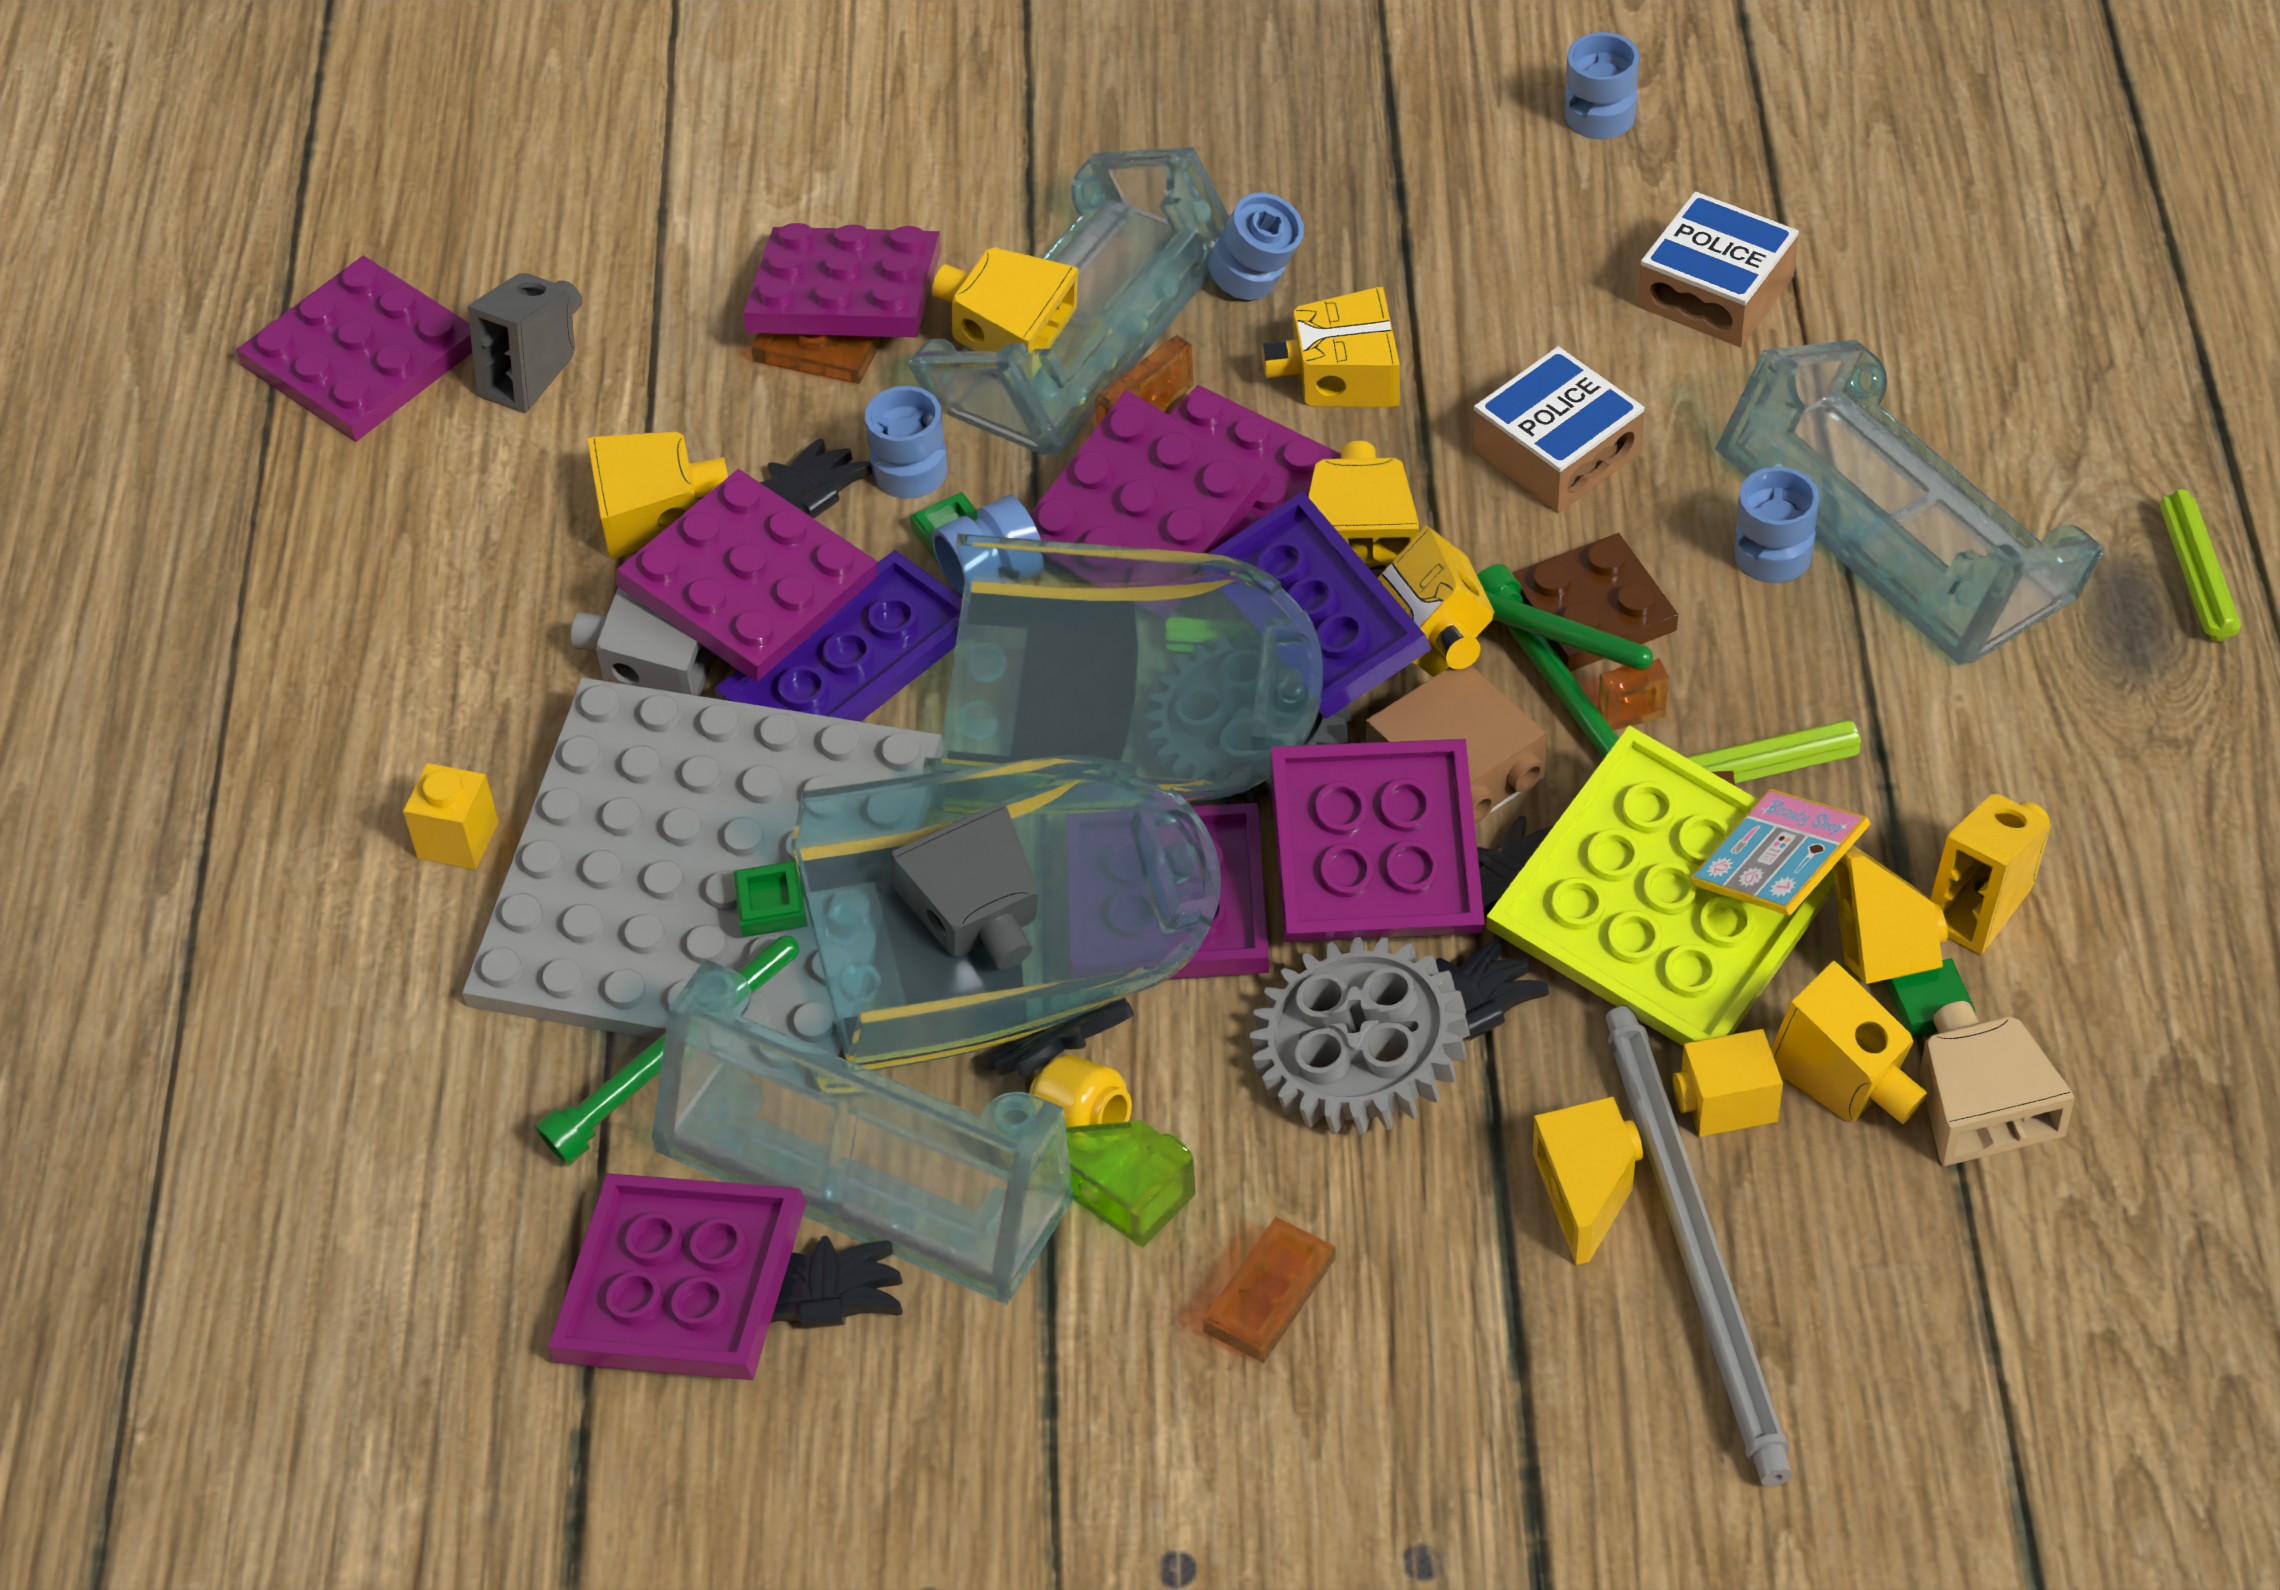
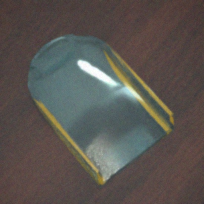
[923,533,1324,813]
[791,755,1221,1075]

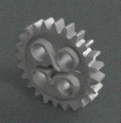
[1250,937,1470,1135]

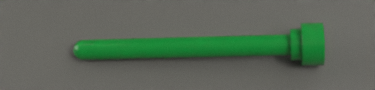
[1477,564,1619,760]
[1484,590,1653,670]
[534,936,799,1166]

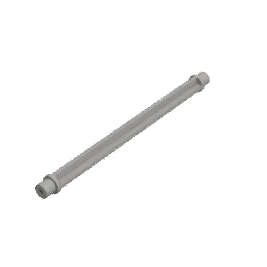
[1605,1006,1793,1487]

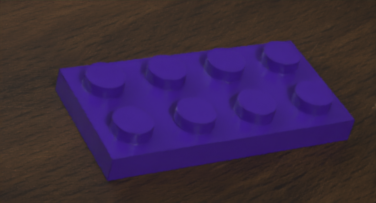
[1201,491,1431,719]
[715,550,980,722]

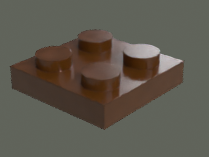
[1512,533,1678,672]

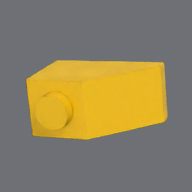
[1833,845,1948,984]
[1533,1096,1643,1266]

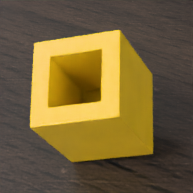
[403,763,499,870]
[1672,1029,1783,1137]

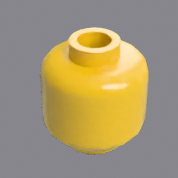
[1029,1055,1132,1151]

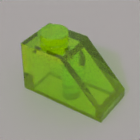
[1035,1120,1196,1249]

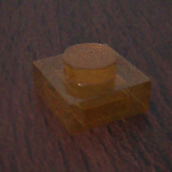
[1598,658,1669,731]

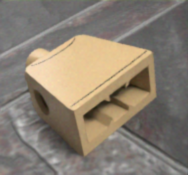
[1920,1001,2075,1167]

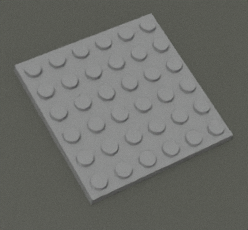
[462,677,944,1073]

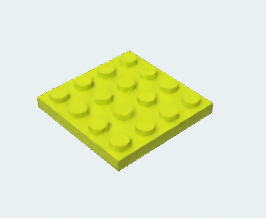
[1486,725,1835,1047]

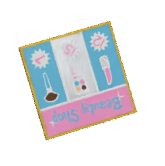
[1690,789,1871,916]

